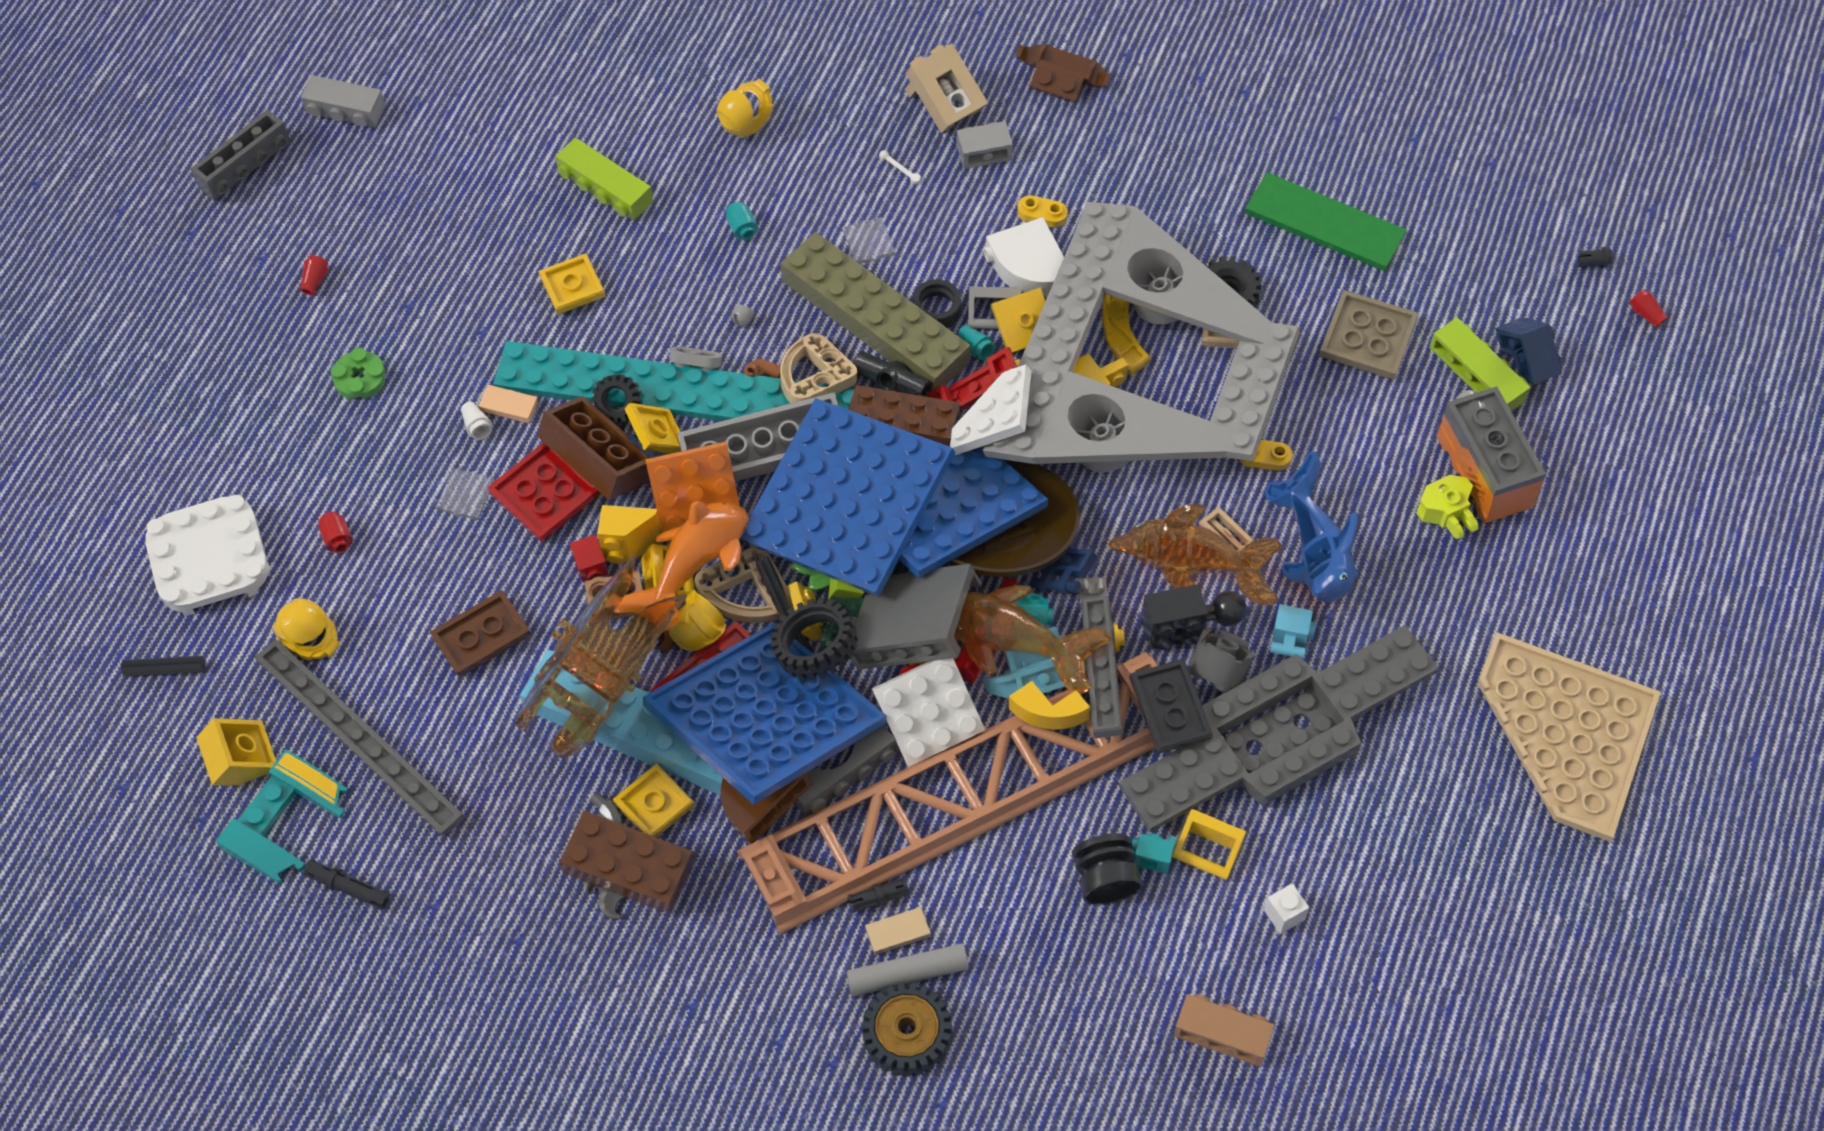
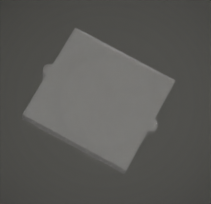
[842,218,895,264]
[436,468,495,520]

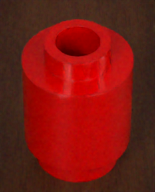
[318,512,353,553]

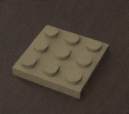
[1319,290,1419,380]

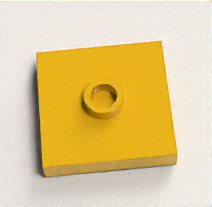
[538,254,606,315]
[991,287,1045,353]
[625,403,682,454]
[613,763,695,838]

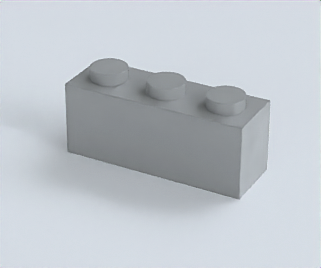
[301,75,386,128]

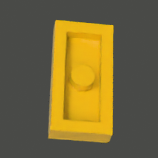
[788,581,824,642]

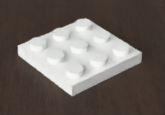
[872,658,985,767]

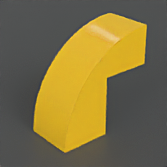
[1009,681,1090,730]

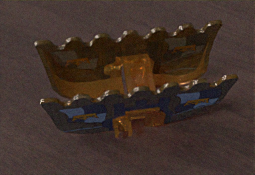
[515,556,687,758]

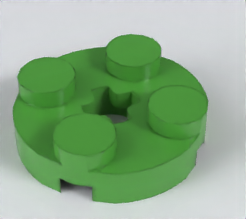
[331,348,386,400]

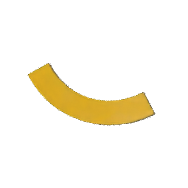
[1102,294,1151,377]

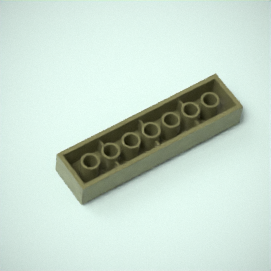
[780,232,970,391]

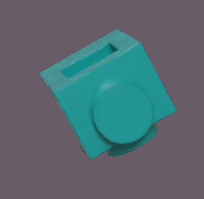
[1132,834,1176,874]

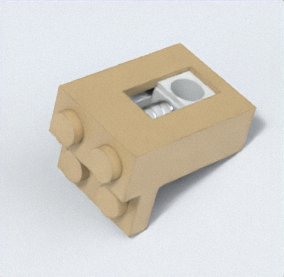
[905,44,988,133]

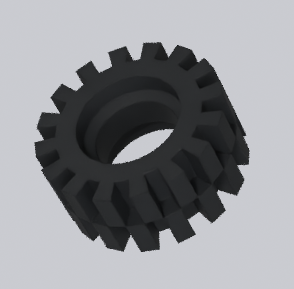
[591,374,643,423]

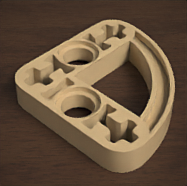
[780,333,857,403]
[695,547,794,623]

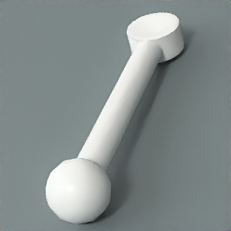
[879,150,921,184]

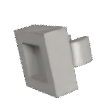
[1078,577,1107,608]

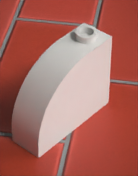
[983,217,1064,297]

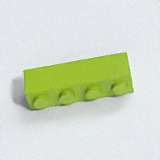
[555,137,653,221]
[1429,317,1531,412]

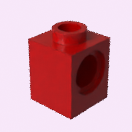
[570,535,609,583]

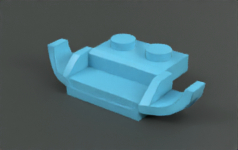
[983,627,1087,699]

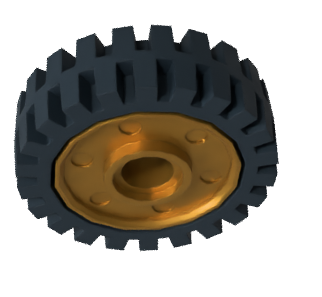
[862,983,952,1077]

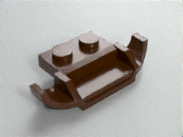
[1015,44,1111,104]

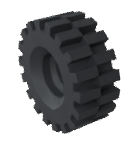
[1204,256,1262,309]

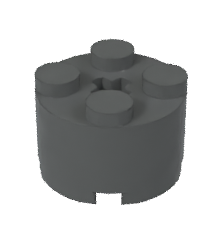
[1189,628,1255,692]

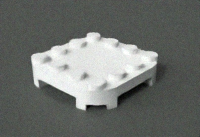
[146,495,270,616]

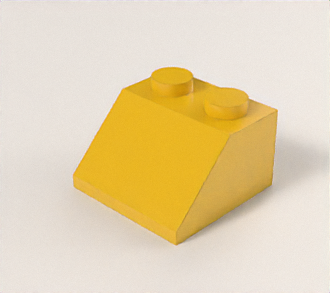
[597,505,662,564]
[196,718,276,786]

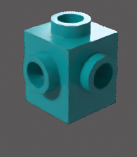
[1012,594,1053,635]

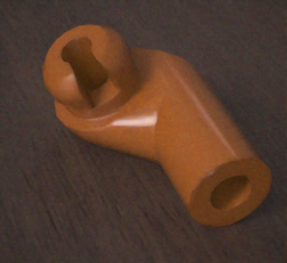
[744,359,781,378]

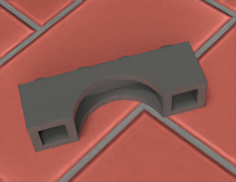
[794,725,897,817]

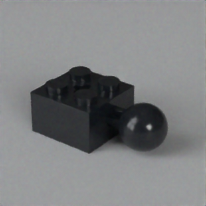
[1141,584,1247,650]

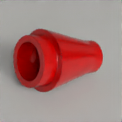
[299,255,329,295]
[1629,289,1668,328]

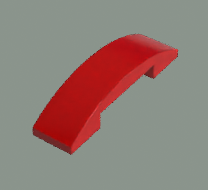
[928,347,1017,411]

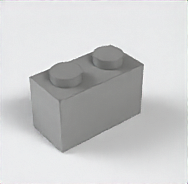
[957,121,1013,169]

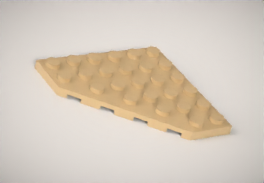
[1477,632,1661,842]

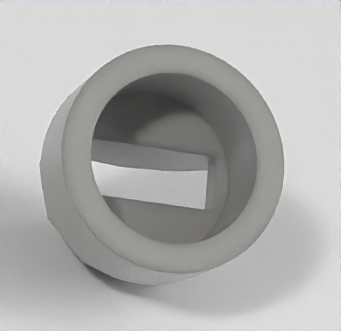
[732,304,754,326]

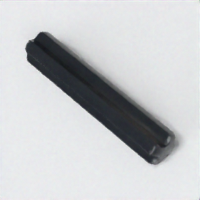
[121,656,206,676]

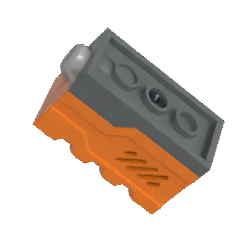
[1436,386,1546,524]

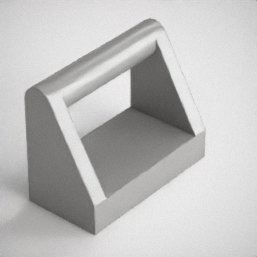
[968,286,1022,329]

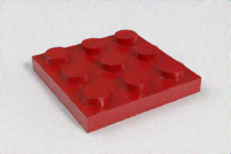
[487,442,601,542]

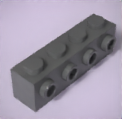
[190,109,290,201]

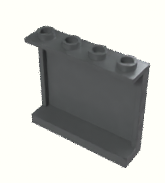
[851,564,981,670]

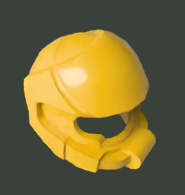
[717,79,774,138]
[668,589,726,651]
[273,598,340,661]

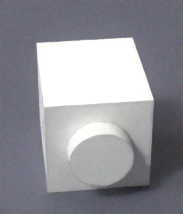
[1264,883,1309,934]

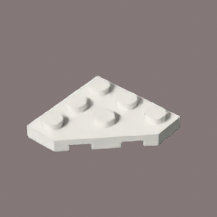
[950,364,1031,455]

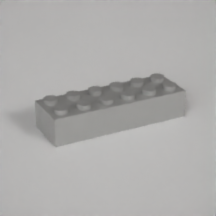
[677,392,838,481]

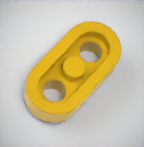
[1017,195,1068,228]
[1239,440,1293,471]

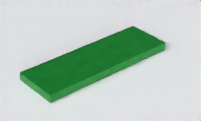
[1245,172,1407,272]

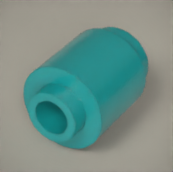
[726,202,758,240]

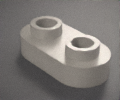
[669,347,722,371]

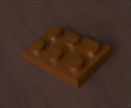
[430,590,531,678]

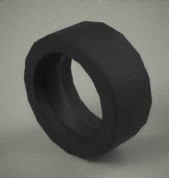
[912,279,961,328]

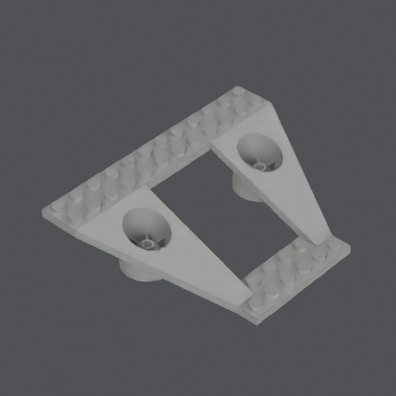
[983,202,1300,472]

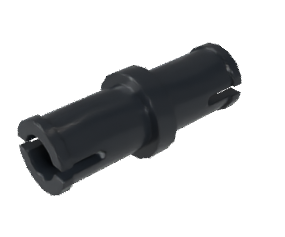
[847,877,909,913]

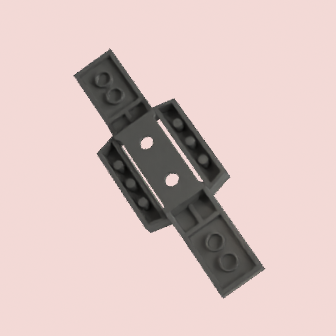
[1119,625,1439,832]

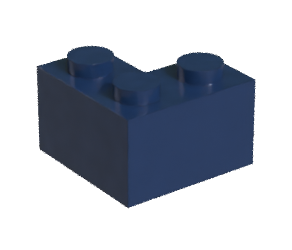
[1495,317,1562,385]

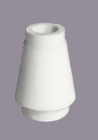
[461,402,492,440]

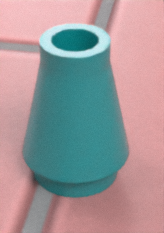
[958,325,995,360]

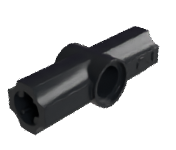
[853,351,932,397]

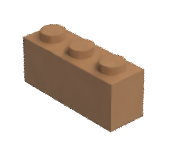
[1174,994,1274,1067]

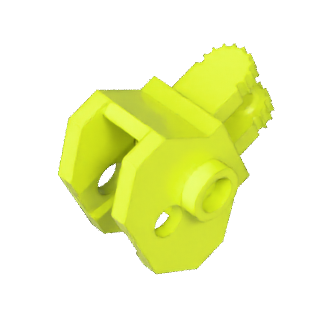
[1416,475,1479,539]

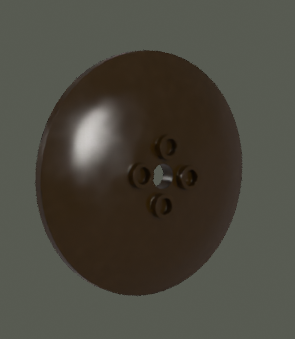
[948,459,1080,577]

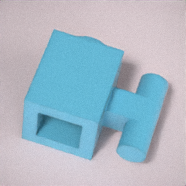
[1270,604,1316,659]

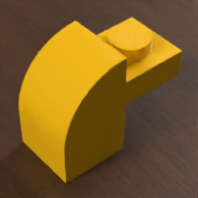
[1073,353,1128,387]

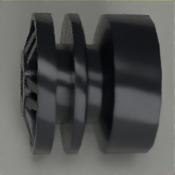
[1071,833,1143,905]

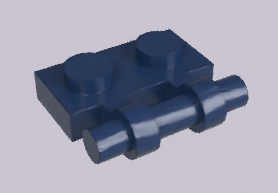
[1032,548,1097,595]

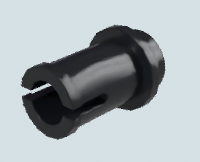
[1578,246,1613,267]

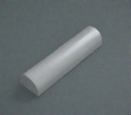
[847,943,968,997]

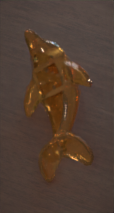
[1108,504,1282,605]
[954,585,1112,693]

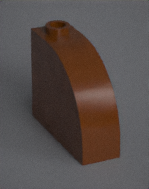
[721,773,812,845]

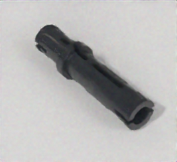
[303,859,390,910]

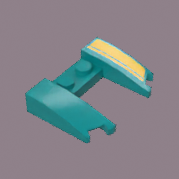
[215,749,348,884]

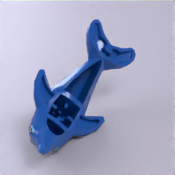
[1265,451,1358,603]

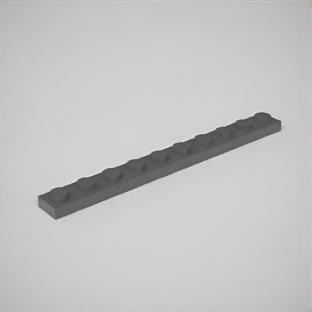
[255,639,464,838]

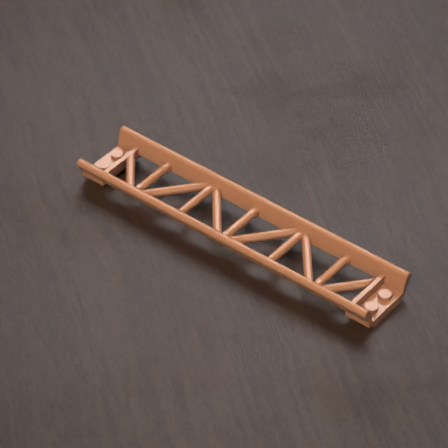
[737,652,1158,934]

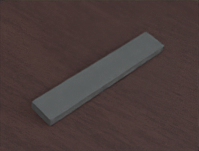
[1081,596,1123,739]

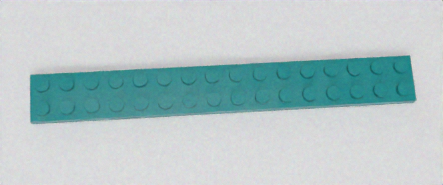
[493,341,855,421]

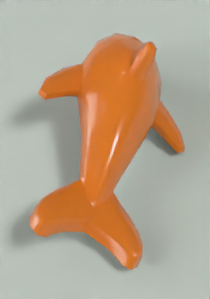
[614,501,749,631]

